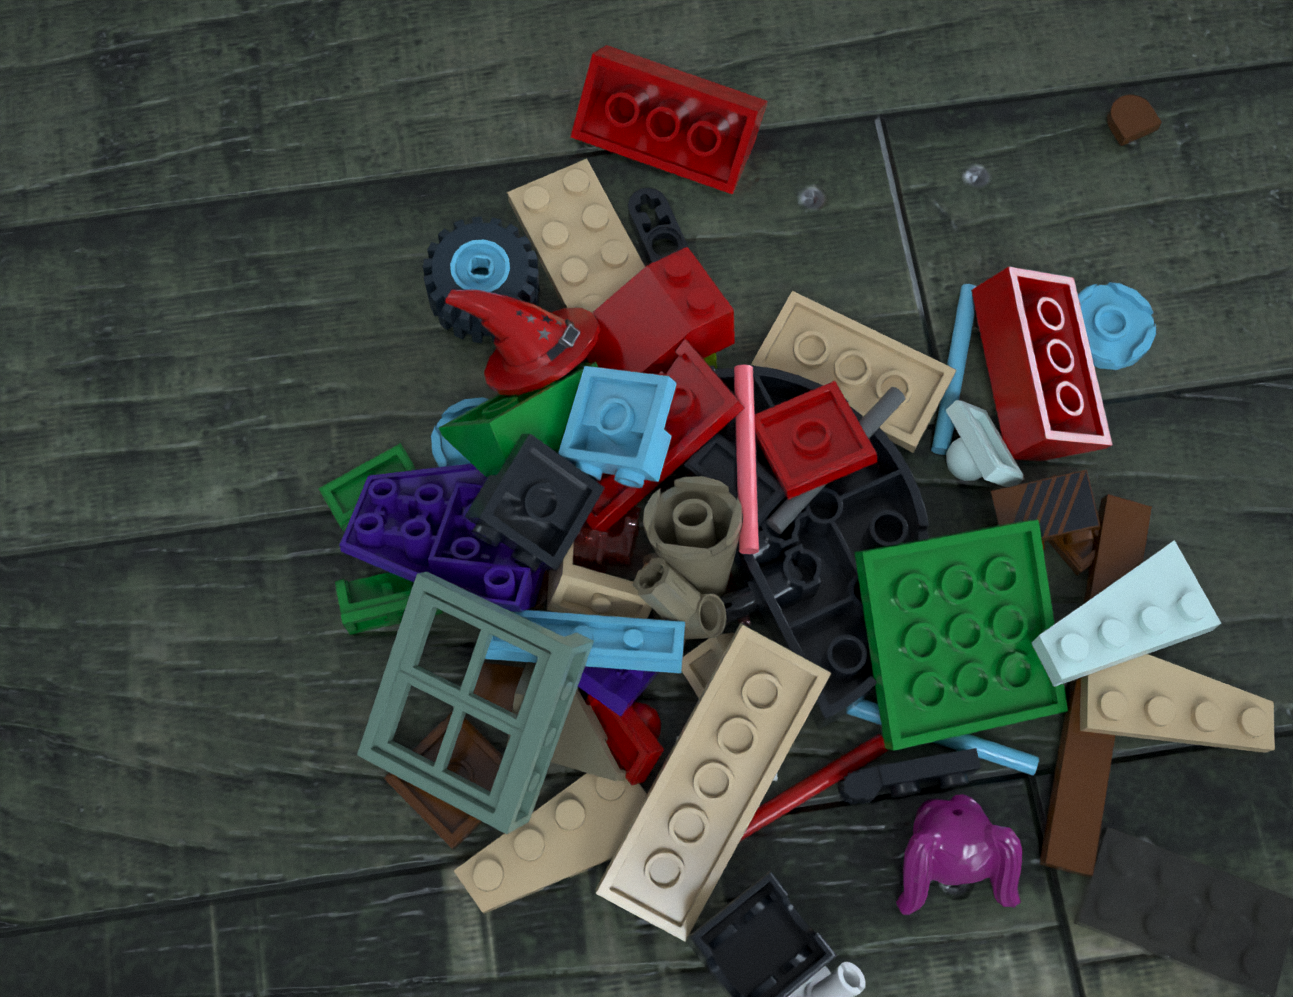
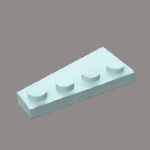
[1032,540,1221,687]

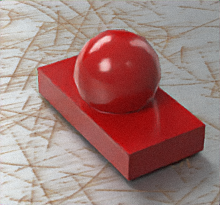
[585,694,664,786]

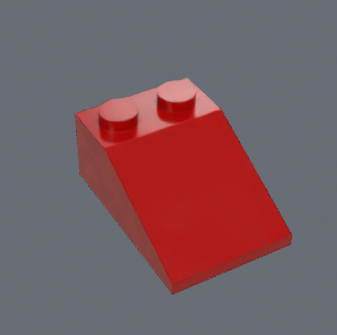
[585,247,735,375]

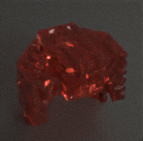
[573,507,641,574]

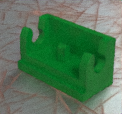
[335,572,443,635]

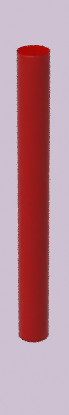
[740,734,889,842]

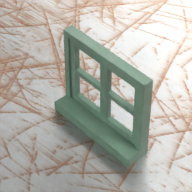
[357,572,594,834]

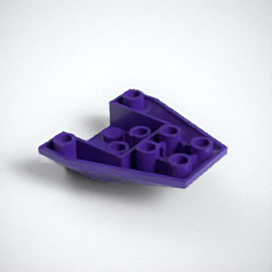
[339,464,546,612]

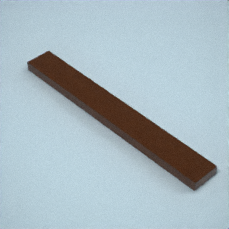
[1040,494,1152,877]

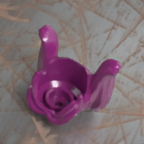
[896,794,1022,915]

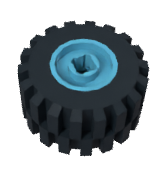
[423,216,540,343]

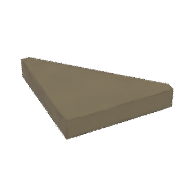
[551,688,626,781]

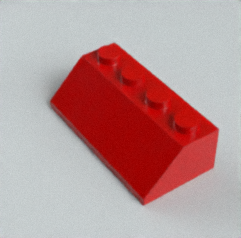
[571,45,768,194]
[971,266,1112,461]

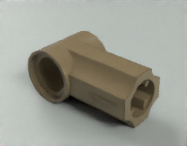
[633,558,727,640]

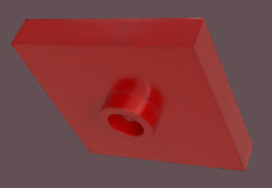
[755,381,877,500]

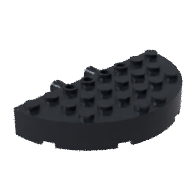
[684,365,929,730]

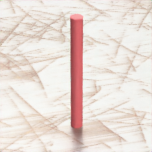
[734,365,759,554]

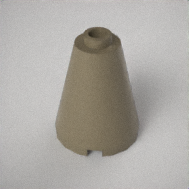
[643,476,743,597]

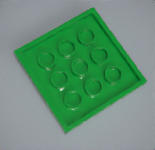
[854,520,1068,751]

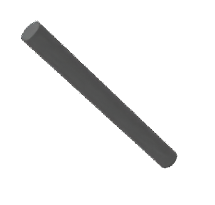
[766,387,905,534]

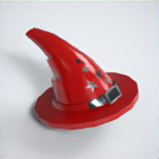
[445,289,601,395]

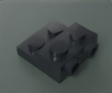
[464,433,605,573]

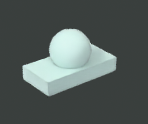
[946,400,1024,487]

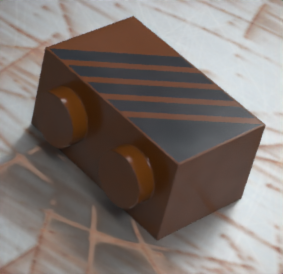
[991,470,1101,550]

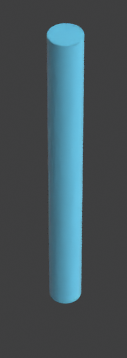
[931,284,977,455]
[846,699,1039,775]

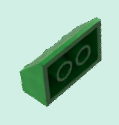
[439,362,598,477]

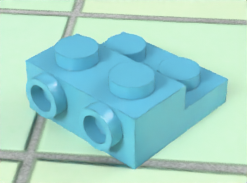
[558,366,677,488]

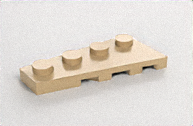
[1080,654,1275,753]
[454,773,647,914]

